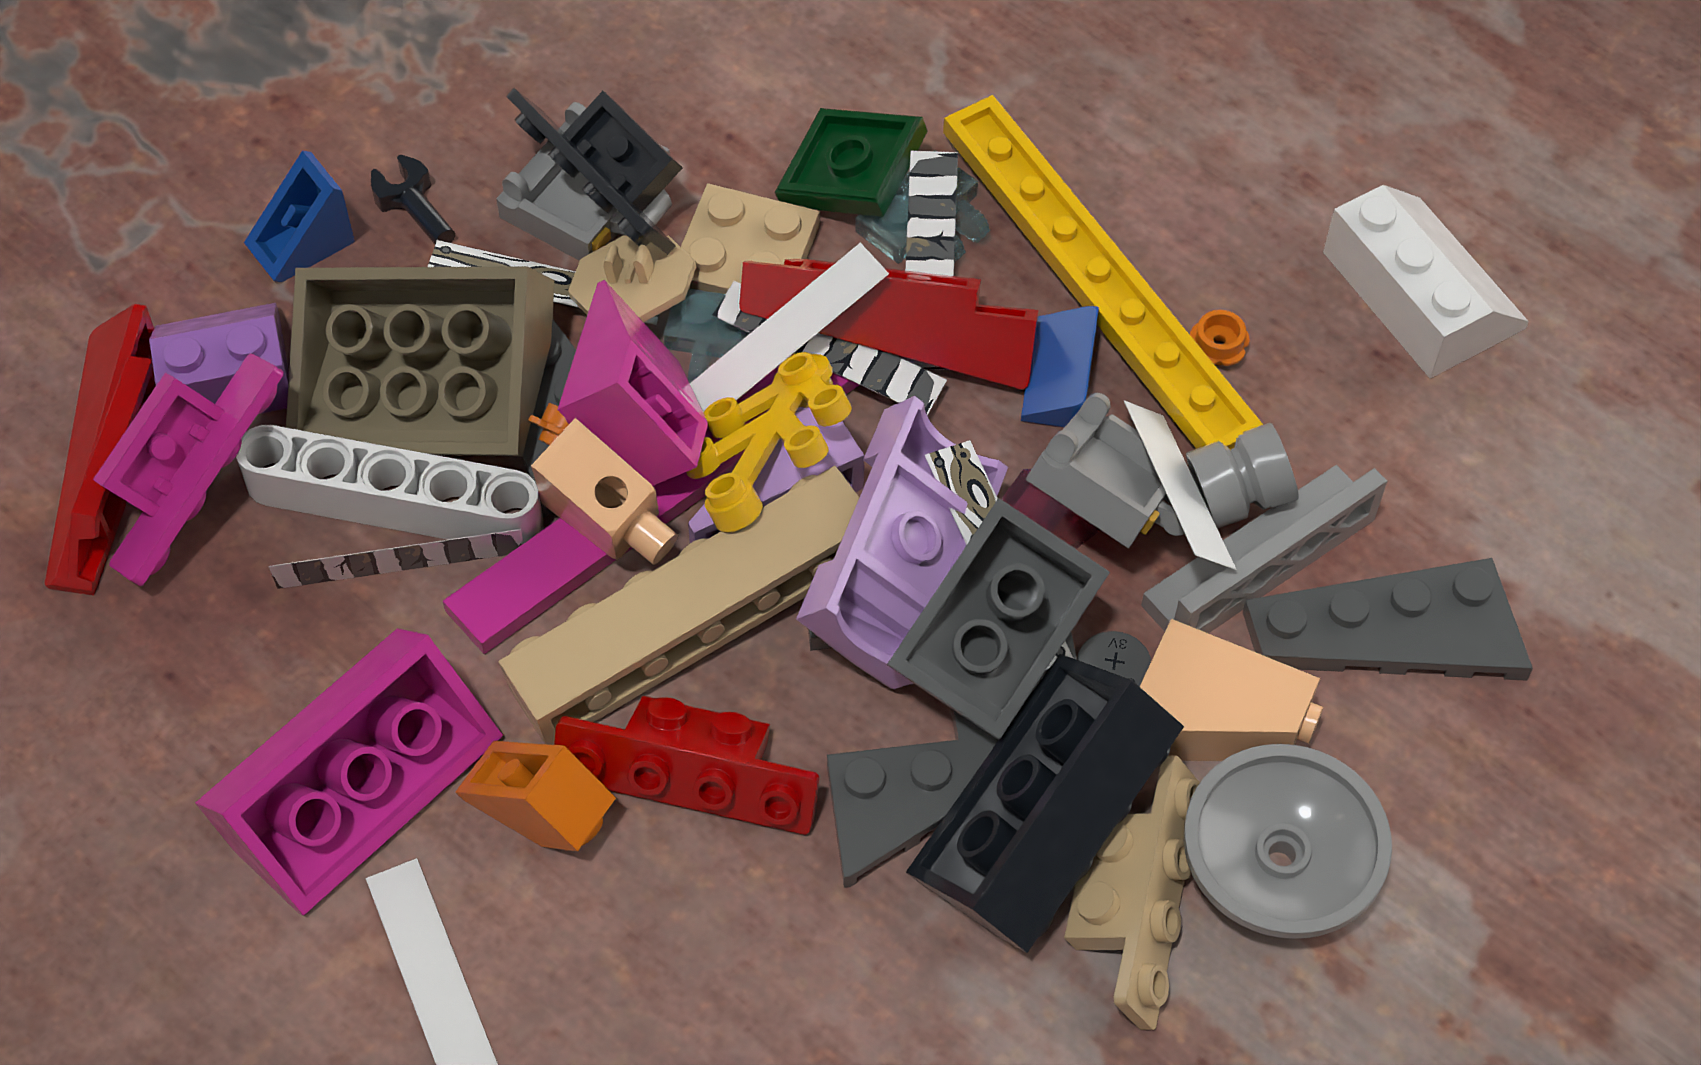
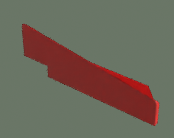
[739,259,1038,389]
[45,304,156,596]

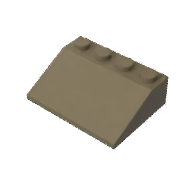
[286,266,554,456]

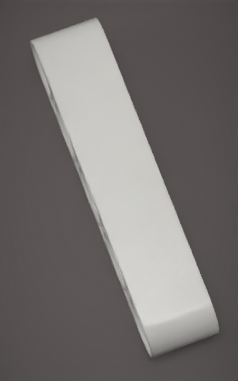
[236,425,544,543]

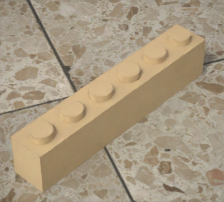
[498,466,859,745]

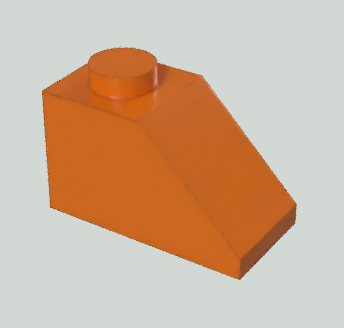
[455,741,616,851]

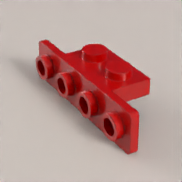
[554,696,820,835]

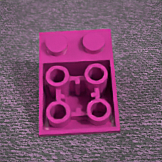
[557,280,708,486]

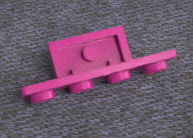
[93,353,284,586]

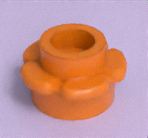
[1190,310,1250,366]

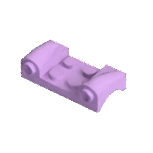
[796,396,1008,689]

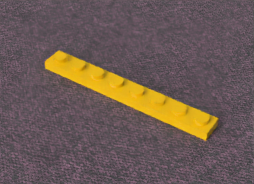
[943,95,1263,450]

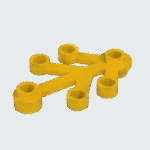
[686,352,852,532]

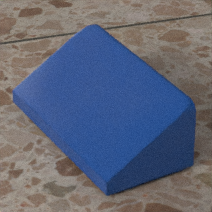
[1021,306,1099,427]

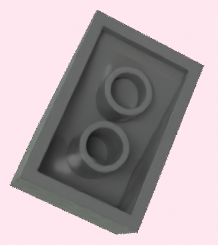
[887,498,1110,740]

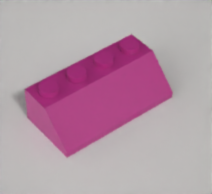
[195,628,503,916]

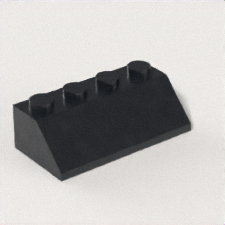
[906,654,1184,953]

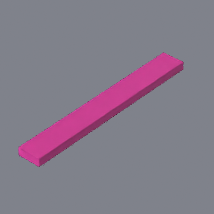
[443,354,860,654]

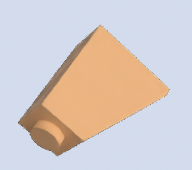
[1140,619,1324,761]

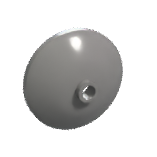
[1183,744,1392,939]

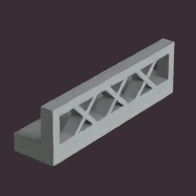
[1141,465,1387,633]

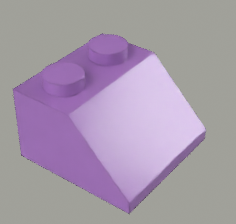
[149,303,289,413]

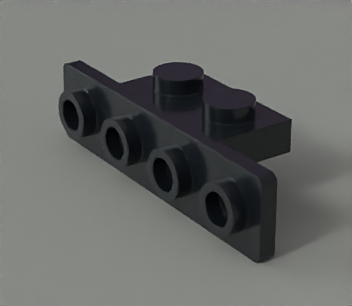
[506,88,683,255]

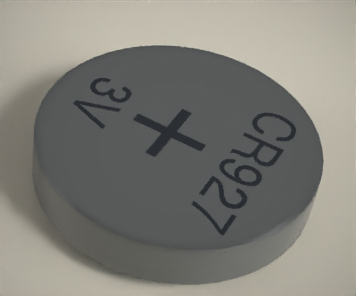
[1077,631,1151,687]

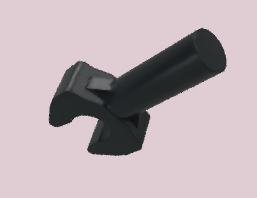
[371,155,455,245]

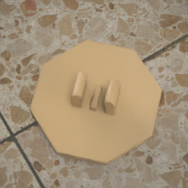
[568,235,696,322]

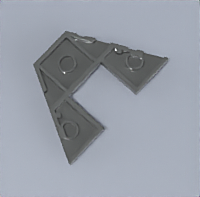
[803,597,1077,888]

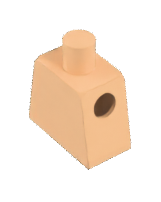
[531,418,678,565]

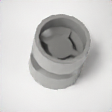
[1186,422,1299,529]

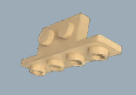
[1064,756,1200,1030]

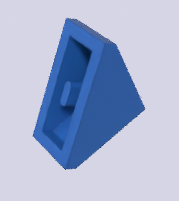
[244,150,355,282]

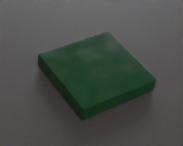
[775,108,928,217]

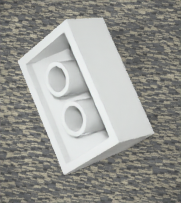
[1323,185,1529,379]

